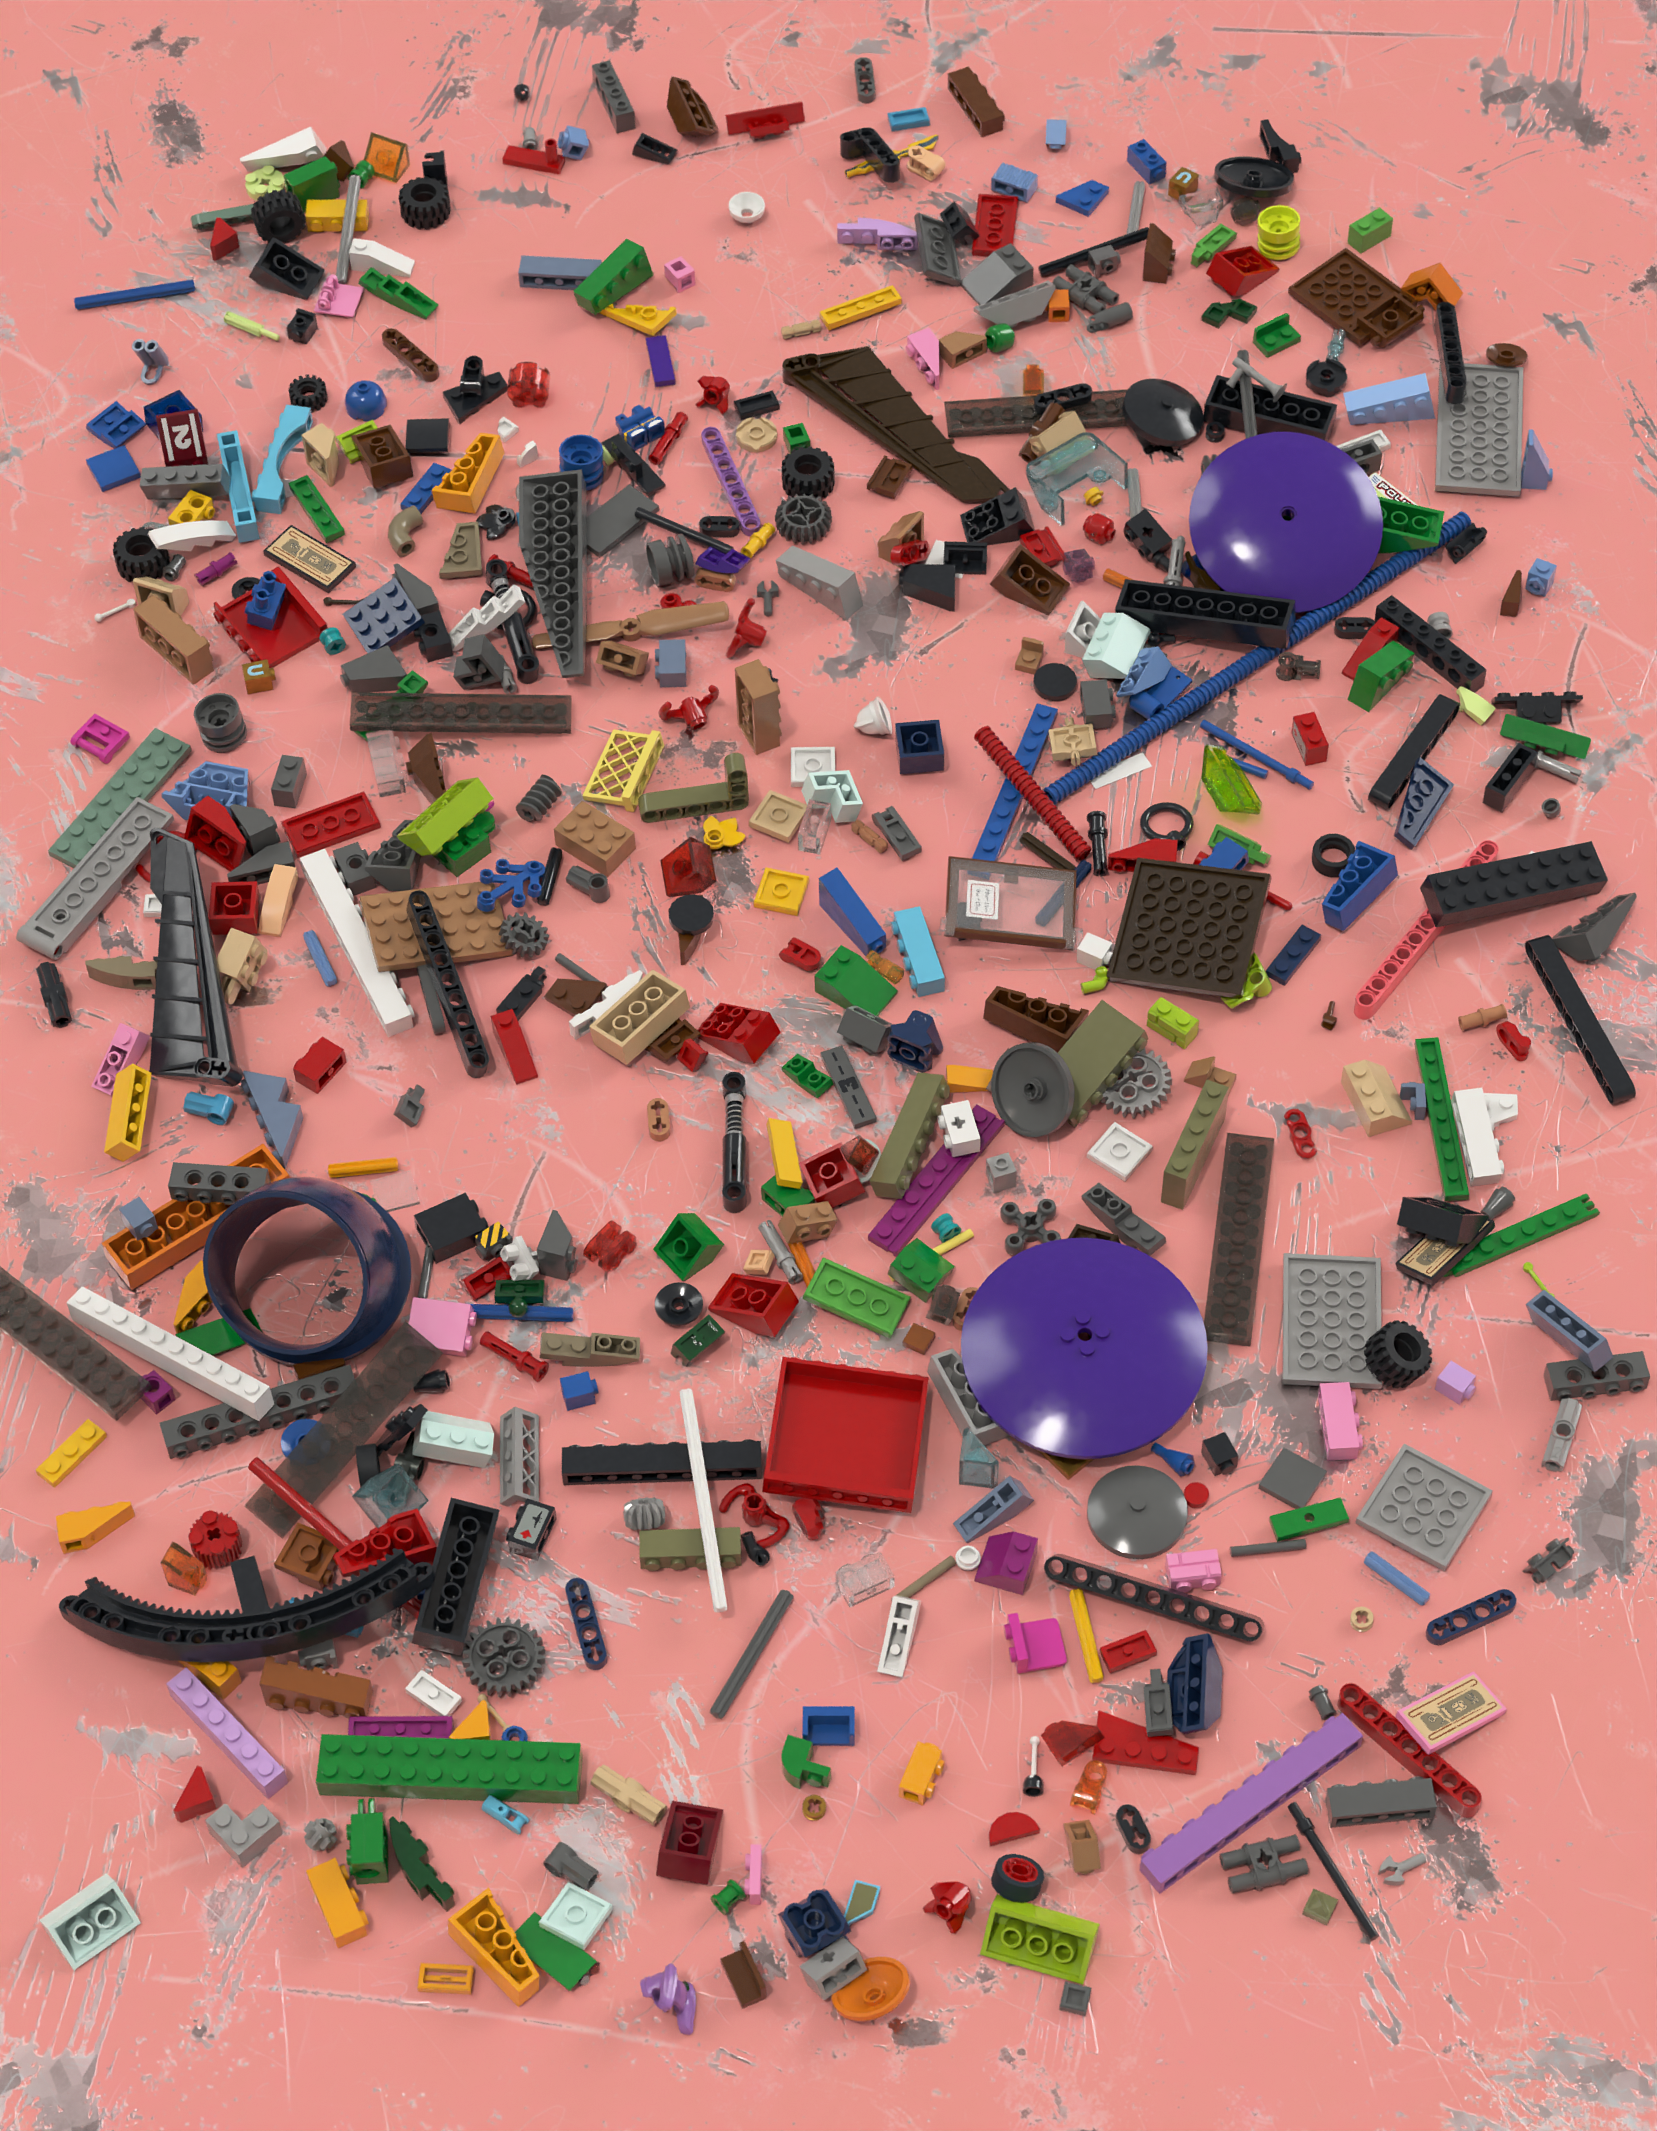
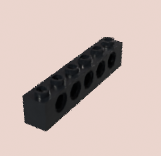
[1374,595,1487,693]

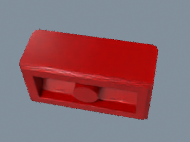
[459,1256,512,1301]

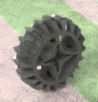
[775,492,832,545]

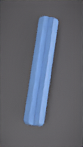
[303,930,337,987]
[1364,1551,1430,1605]

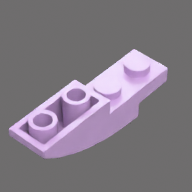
[837,218,918,250]

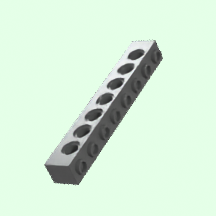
[159,1364,361,1459]

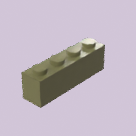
[639,1527,742,1571]

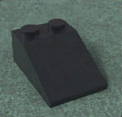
[249,237,325,300]

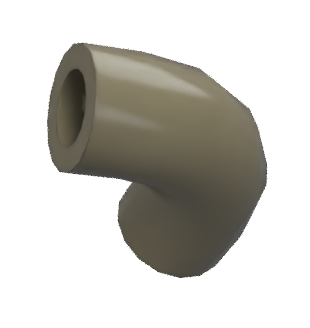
[388,505,423,557]

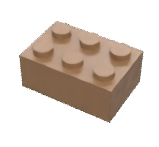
[554,801,636,877]

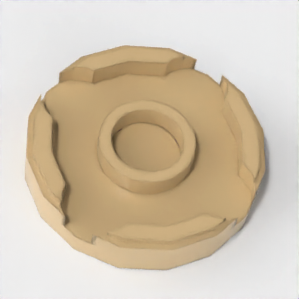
[736,417,777,453]

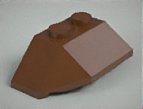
[667,76,718,137]

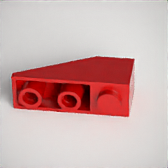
[1108,838,1178,872]

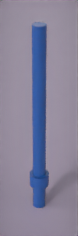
[1200,720,1314,790]

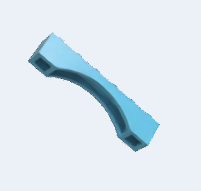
[252,405,313,514]
[217,430,260,543]

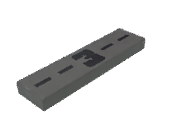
[820,1045,877,1129]

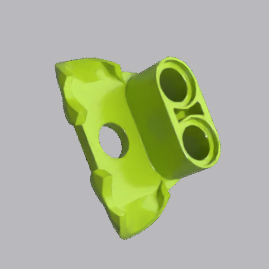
[1221,952,1272,1009]

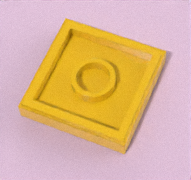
[754,867,809,916]

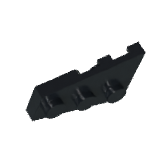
[443,371,508,425]
[376,1404,428,1457]

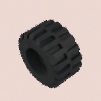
[399,176,451,229]
[251,190,306,243]
[781,446,835,500]
[113,527,170,582]
[1364,1320,1432,1389]

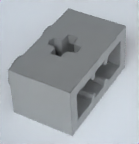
[799,1937,867,2000]

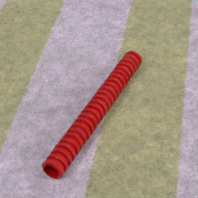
[974,726,1091,861]

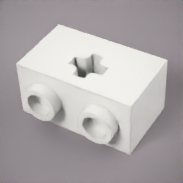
[937,1100,980,1157]

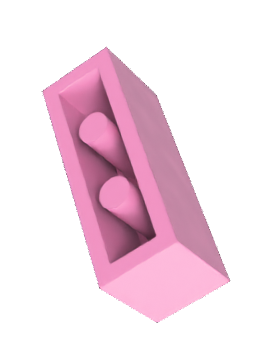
[1318,1382,1363,1461]

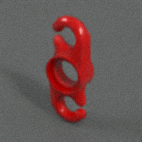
[1284,1109,1317,1159]

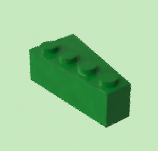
[573,238,654,315]

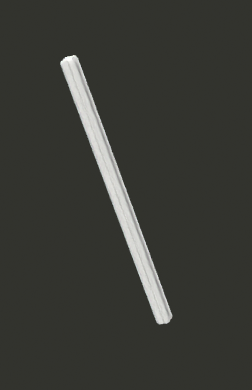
[679,1388,727,1613]

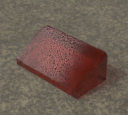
[840,1135,879,1175]

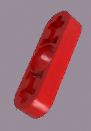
[890,540,929,566]

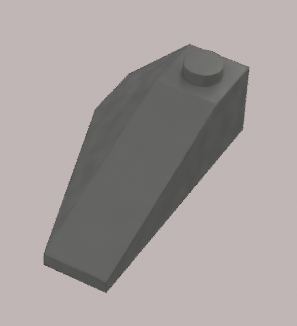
[365,820,421,891]
[1552,893,1637,962]

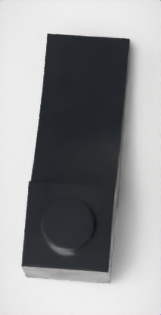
[1259,119,1301,173]

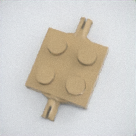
[1049,717,1097,766]

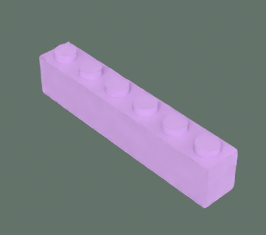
[166,1667,288,1799]

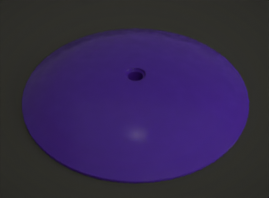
[1189,432,1383,613]

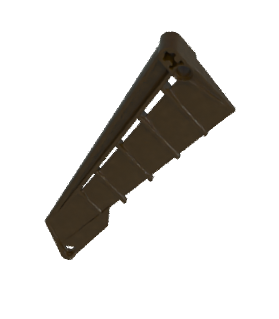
[782,346,1010,503]

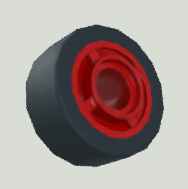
[991,1854,1044,1903]

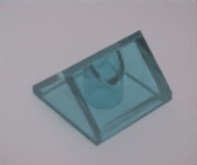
[959,1427,999,1488]

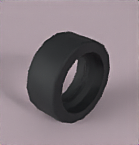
[1312,834,1355,877]
[356,1443,382,1493]

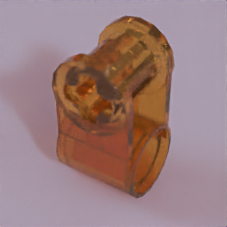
[1070,1760,1107,1815]

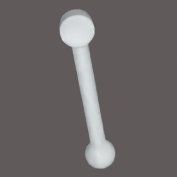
[94,599,136,622]

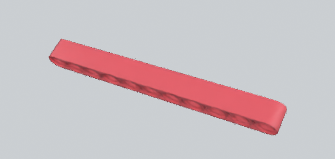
[1354,840,1499,1020]

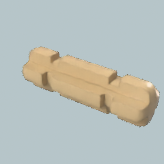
[781,319,821,339]

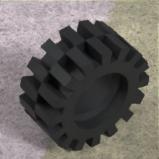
[289,374,327,413]

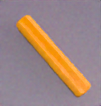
[328,1157,398,1178]

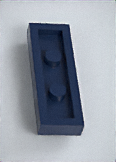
[1266,924,1321,986]

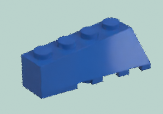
[1322,841,1398,931]

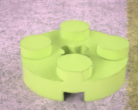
[245,165,285,201]

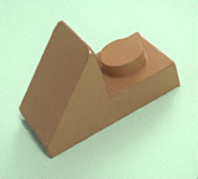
[1184,1056,1236,1095]

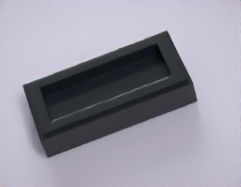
[734,390,780,420]

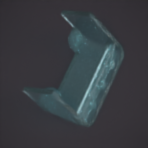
[1026,432,1128,526]

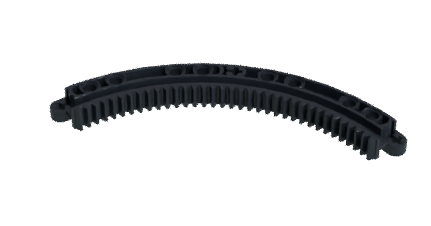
[59,1548,435,1662]

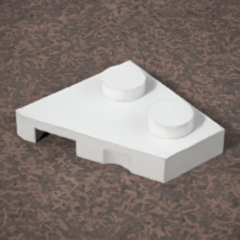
[1484,1093,1518,1128]

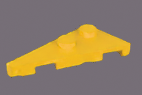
[599,304,677,336]

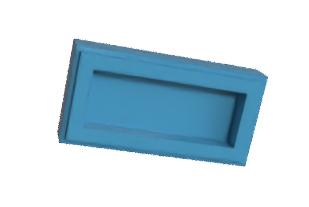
[887,107,930,132]

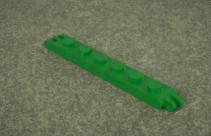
[1444,1194,1600,1277]

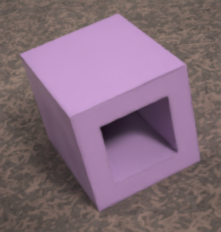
[1435,1361,1476,1405]

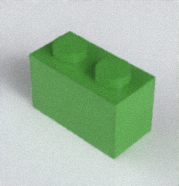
[1347,207,1393,254]

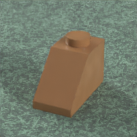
[939,331,987,369]
[1063,1820,1101,1874]

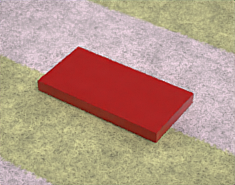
[972,194,1018,257]
[281,791,381,858]

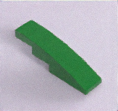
[358,267,439,319]

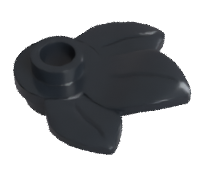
[476,504,516,540]

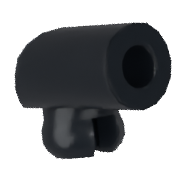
[1148,632,1175,647]
[741,1531,770,1566]

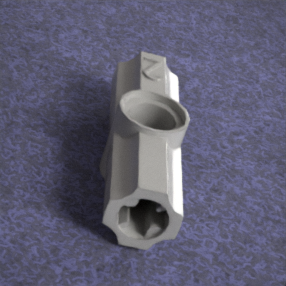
[1542,1398,1582,1472]

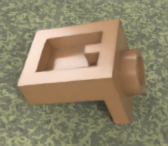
[1015,637,1044,674]

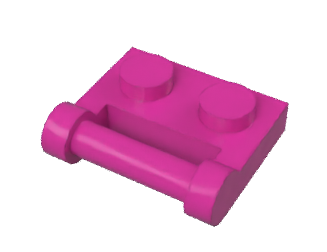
[70,714,130,764]

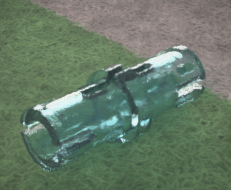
[1325,329,1346,362]

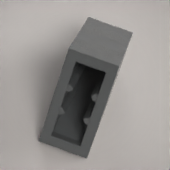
[340,645,407,694]

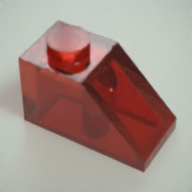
[1041,1720,1105,1767]

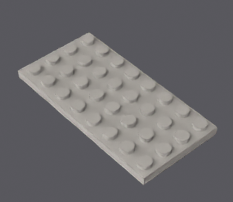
[1435,363,1523,497]

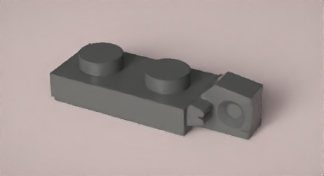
[1144,1669,1174,1737]

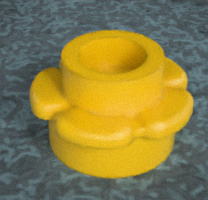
[1084,487,1104,506]

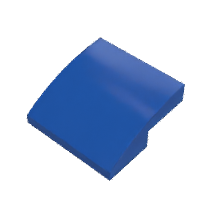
[86,401,146,448]

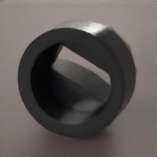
[514,84,530,101]

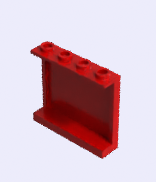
[213,566,327,668]

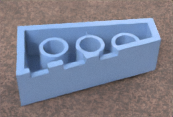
[1343,373,1435,425]

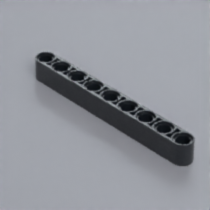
[406,890,489,1078]
[1525,935,1636,1104]
[1044,1554,1265,1641]

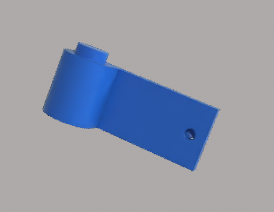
[1129,666,1192,720]

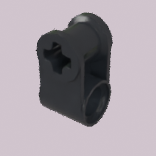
[460,356,485,395]

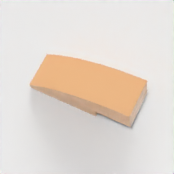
[258,864,298,937]

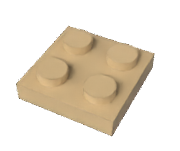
[749,790,809,843]

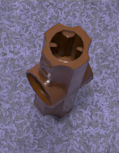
[1019,403,1066,464]

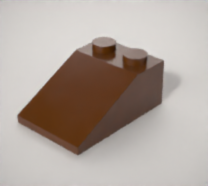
[351,425,414,488]
[990,544,1070,615]

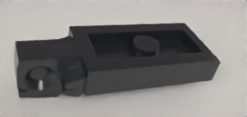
[496,966,547,1021]

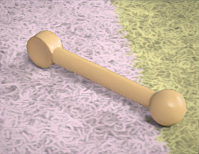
[477,1694,511,1732]

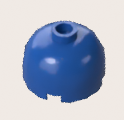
[345,380,387,422]

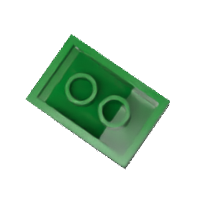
[814,945,898,1016]

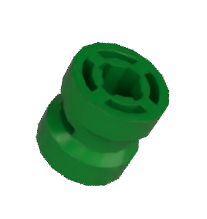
[348,160,375,189]

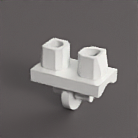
[500,1236,539,1281]

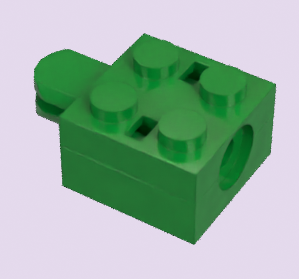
[434,811,495,877]
[346,1798,389,1885]

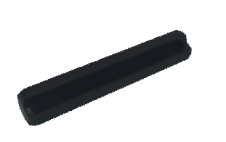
[537,847,563,906]

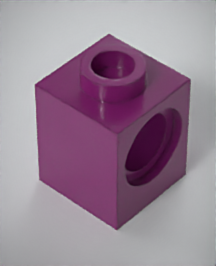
[135,1370,176,1415]

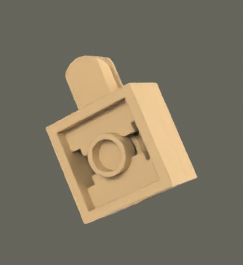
[217,928,268,1004]

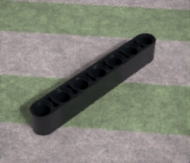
[1434,302,1466,404]
[1368,694,1460,810]

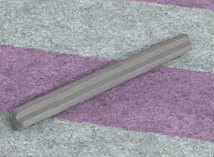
[336,175,361,284]

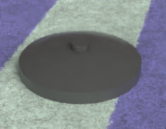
[991,1042,1074,1137]
[1087,1466,1188,1559]

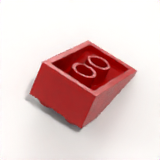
[1206,246,1280,297]
[184,796,246,872]
[708,1273,799,1337]

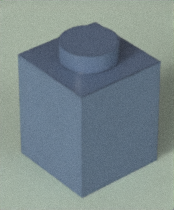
[119,1197,158,1241]

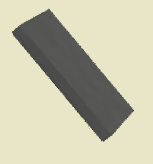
[914,213,961,287]
[587,485,659,558]

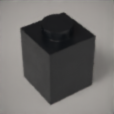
[1201,1432,1238,1477]

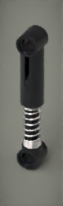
[486,559,539,684]
[722,1072,747,1213]

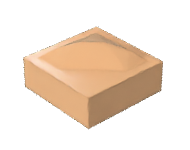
[743,1250,775,1275]

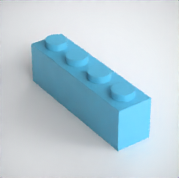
[891,906,945,997]

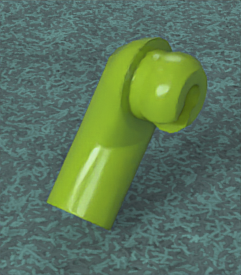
[1081,966,1109,994]

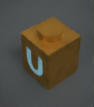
[1168,167,1199,203]
[242,660,276,695]

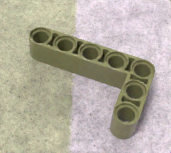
[638,753,749,823]

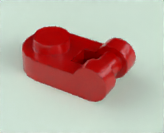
[779,937,821,971]
[1496,1021,1531,1061]

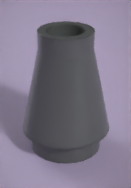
[1480,1186,1515,1220]

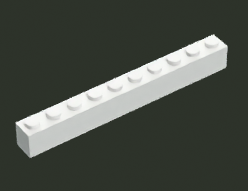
[300,849,415,1037]
[66,1286,274,1421]

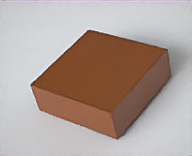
[903,1323,935,1355]

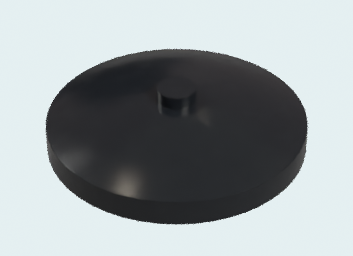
[1214,156,1294,198]
[1122,379,1204,446]

